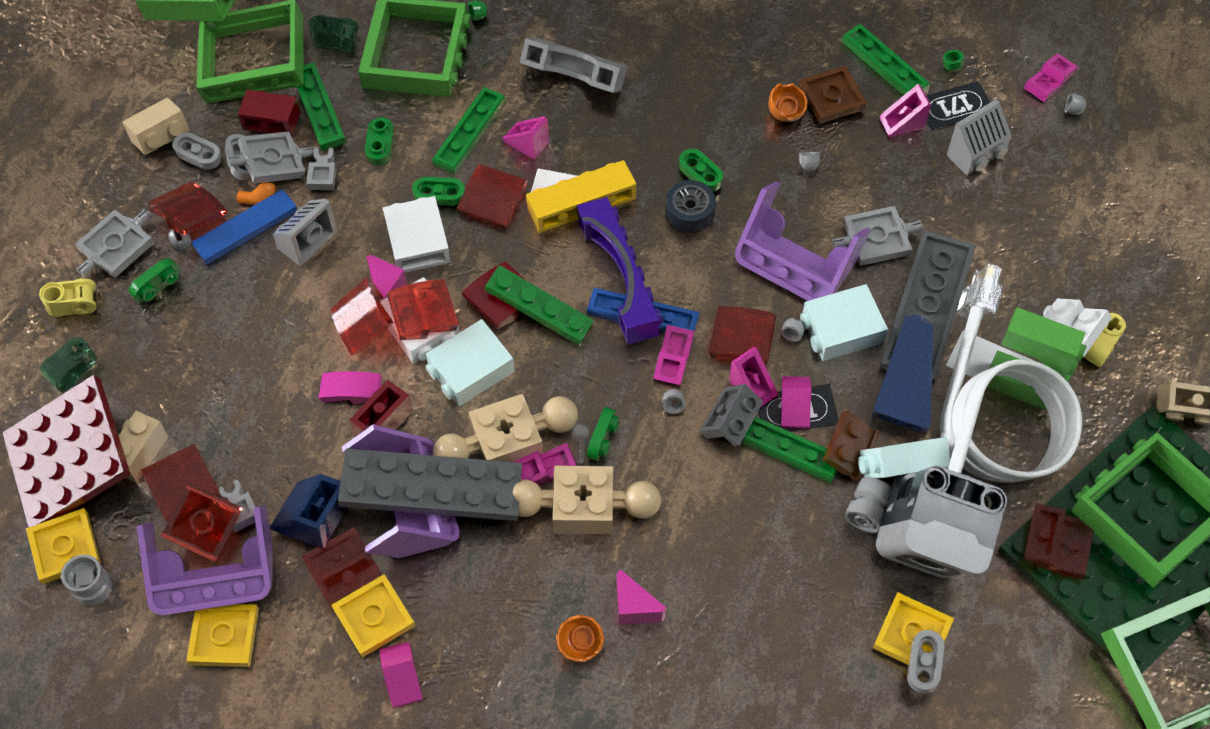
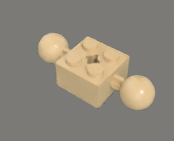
[433,394,578,462]
[513,466,661,535]

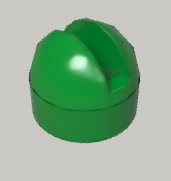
[468,0,487,21]
[943,50,964,72]

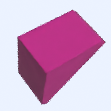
[879,84,931,137]
[502,116,549,160]
[366,255,407,302]
[729,347,779,407]
[781,376,811,429]
[616,569,666,625]
[379,641,423,709]

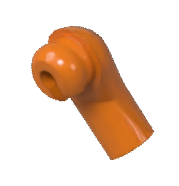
[237,182,276,205]

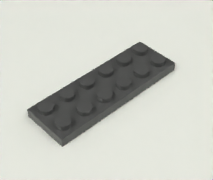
[879,230,976,385]
[338,448,522,521]

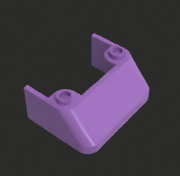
[735,181,871,301]
[342,425,459,558]
[136,505,273,615]

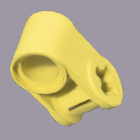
[39,279,96,317]
[1083,313,1126,368]

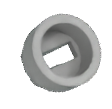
[1064,93,1087,115]
[799,152,820,171]
[168,226,192,250]
[780,318,805,342]
[662,389,685,414]

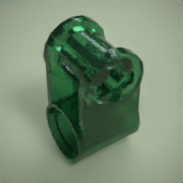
[309,15,359,52]
[39,337,97,392]

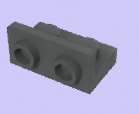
[699,384,763,446]

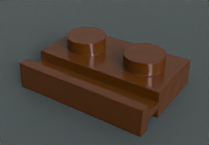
[823,410,880,482]

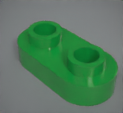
[365,117,395,165]
[679,149,723,192]
[412,177,466,206]
[129,258,180,303]
[586,407,620,461]

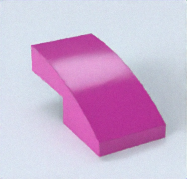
[1024,53,1078,102]
[653,325,695,385]
[318,371,382,405]
[514,442,577,486]

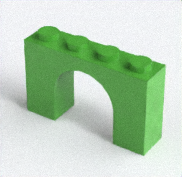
[987,307,1087,410]

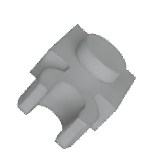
[306,148,337,190]
[219,479,256,532]

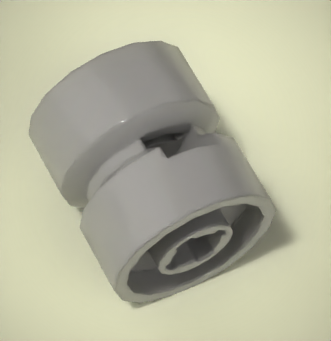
[845,477,892,533]
[61,555,113,606]

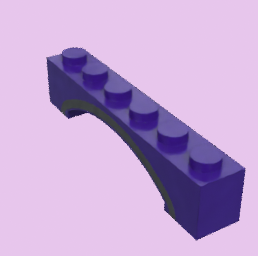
[577,197,663,345]

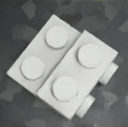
[1044,298,1112,357]

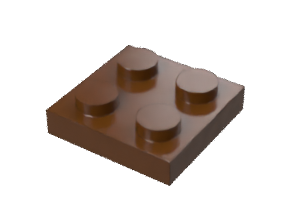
[799,66,867,124]

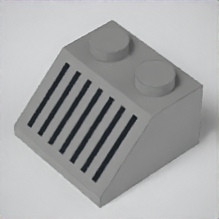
[947,99,1011,176]
[273,199,338,266]

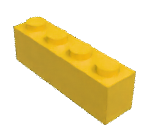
[526,160,637,233]

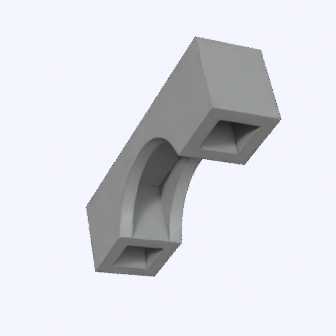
[520,37,628,93]

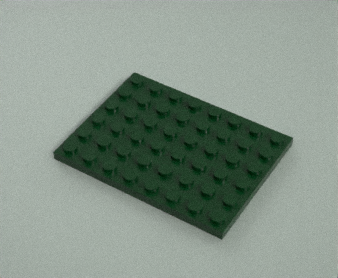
[998,405,1210,674]

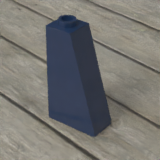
[872,315,933,434]

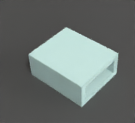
[800,284,888,361]
[425,319,515,406]
[858,437,951,478]

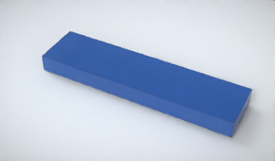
[191,189,298,265]
[587,288,700,333]

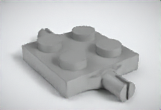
[226,132,314,184]
[832,206,923,266]
[75,209,154,278]

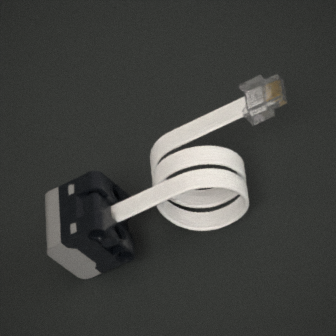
[876,263,1082,578]

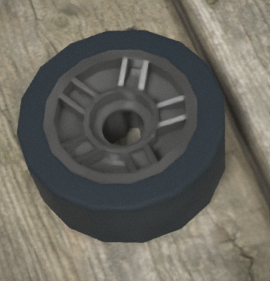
[665,180,716,232]

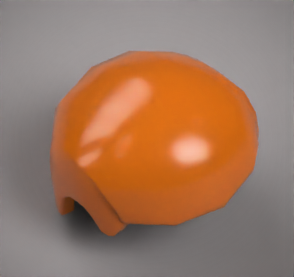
[768,83,808,122]
[556,615,605,662]

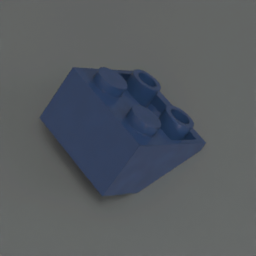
[270,474,348,548]

